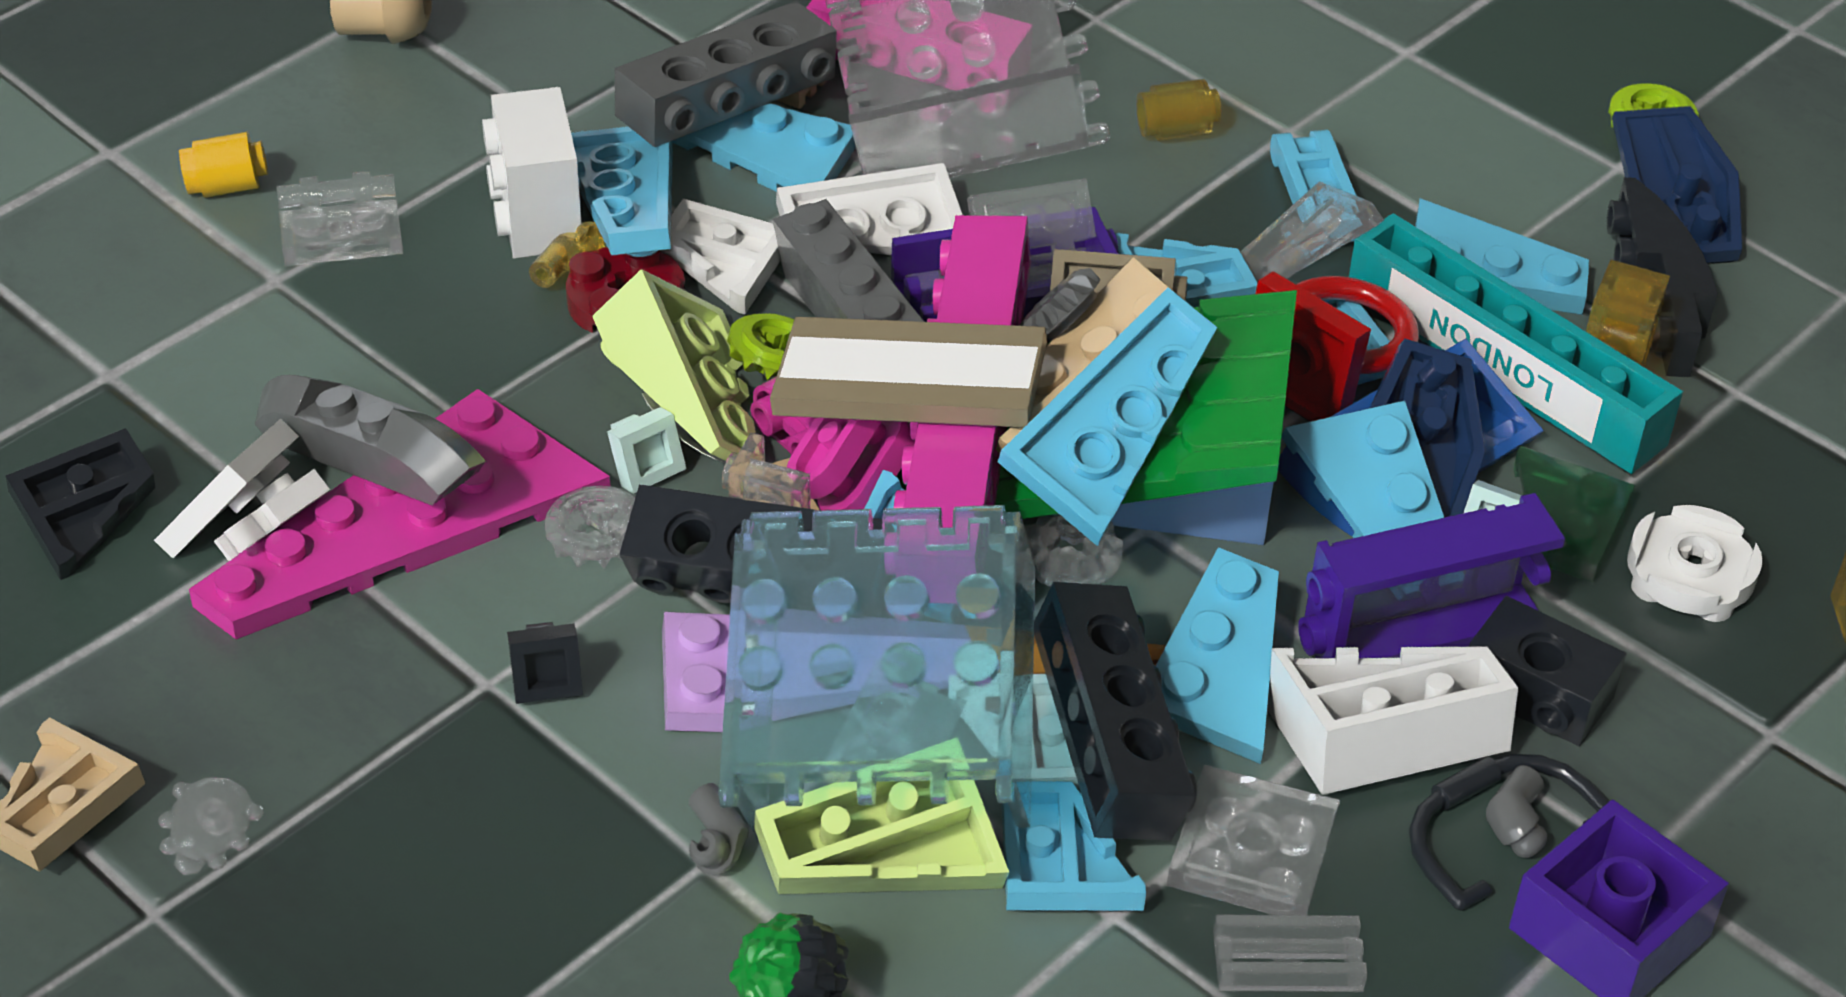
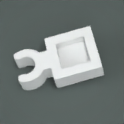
[214,469,330,561]

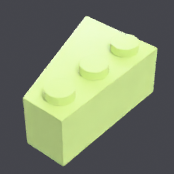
[754,739,1010,894]

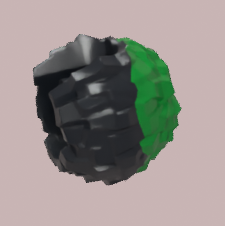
[729,913,849,997]

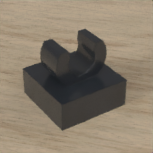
[507,621,583,704]

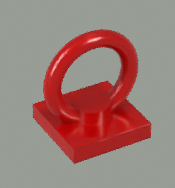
[1255,271,1419,422]

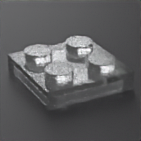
[1167,765,1339,923]

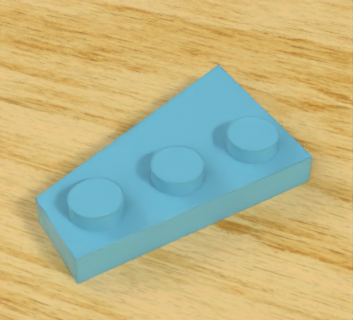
[1281,401,1463,599]
[1156,547,1279,764]

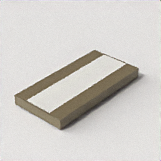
[770,317,1047,427]

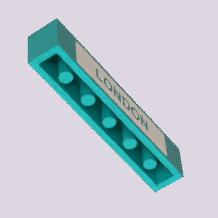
[1349,213,1683,475]

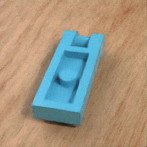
[1270,130,1367,245]

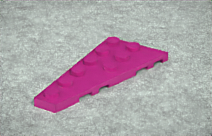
[189,389,611,639]

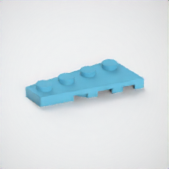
[672,104,858,192]
[571,127,673,257]
[998,287,1217,546]

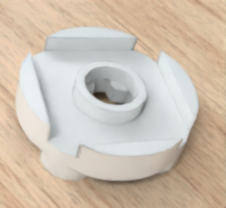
[1627,505,1762,622]

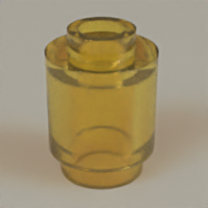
[1136,79,1221,141]

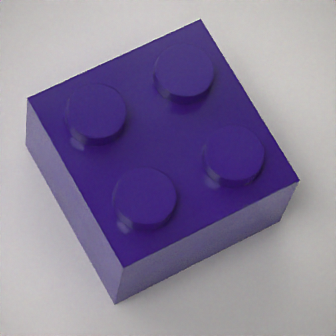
[1509,799,1729,997]

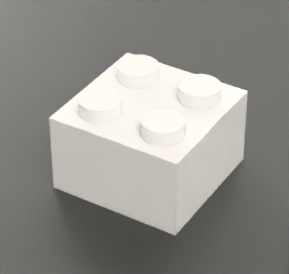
[482,87,583,258]

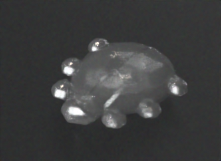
[158,777,264,875]

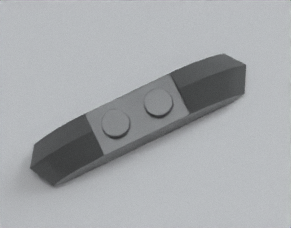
[255,374,486,506]

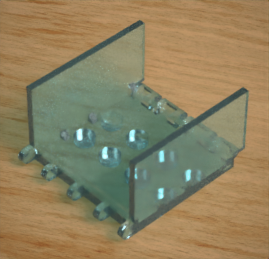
[719,505,1035,832]

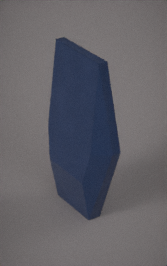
[1612,106,1742,263]
[1369,338,1485,518]

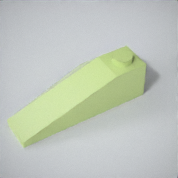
[592,269,761,473]

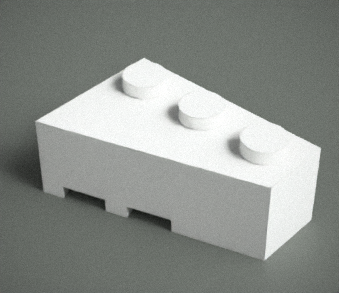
[1268,647,1518,795]

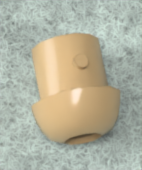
[330,0,432,44]

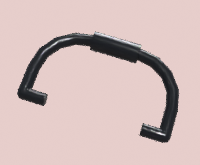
[1409,754,1610,911]

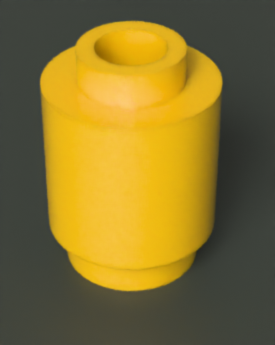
[179,131,268,198]

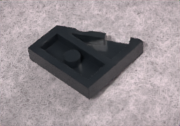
[5,428,155,580]

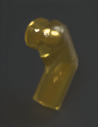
[529,221,605,288]

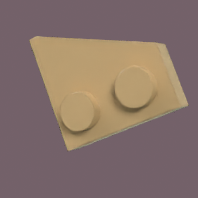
[0,717,146,872]

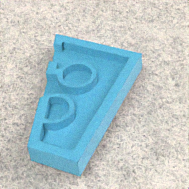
[1415,198,1589,315]

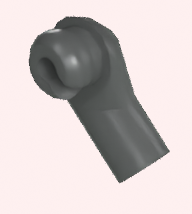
[1486,765,1548,858]
[689,783,749,875]

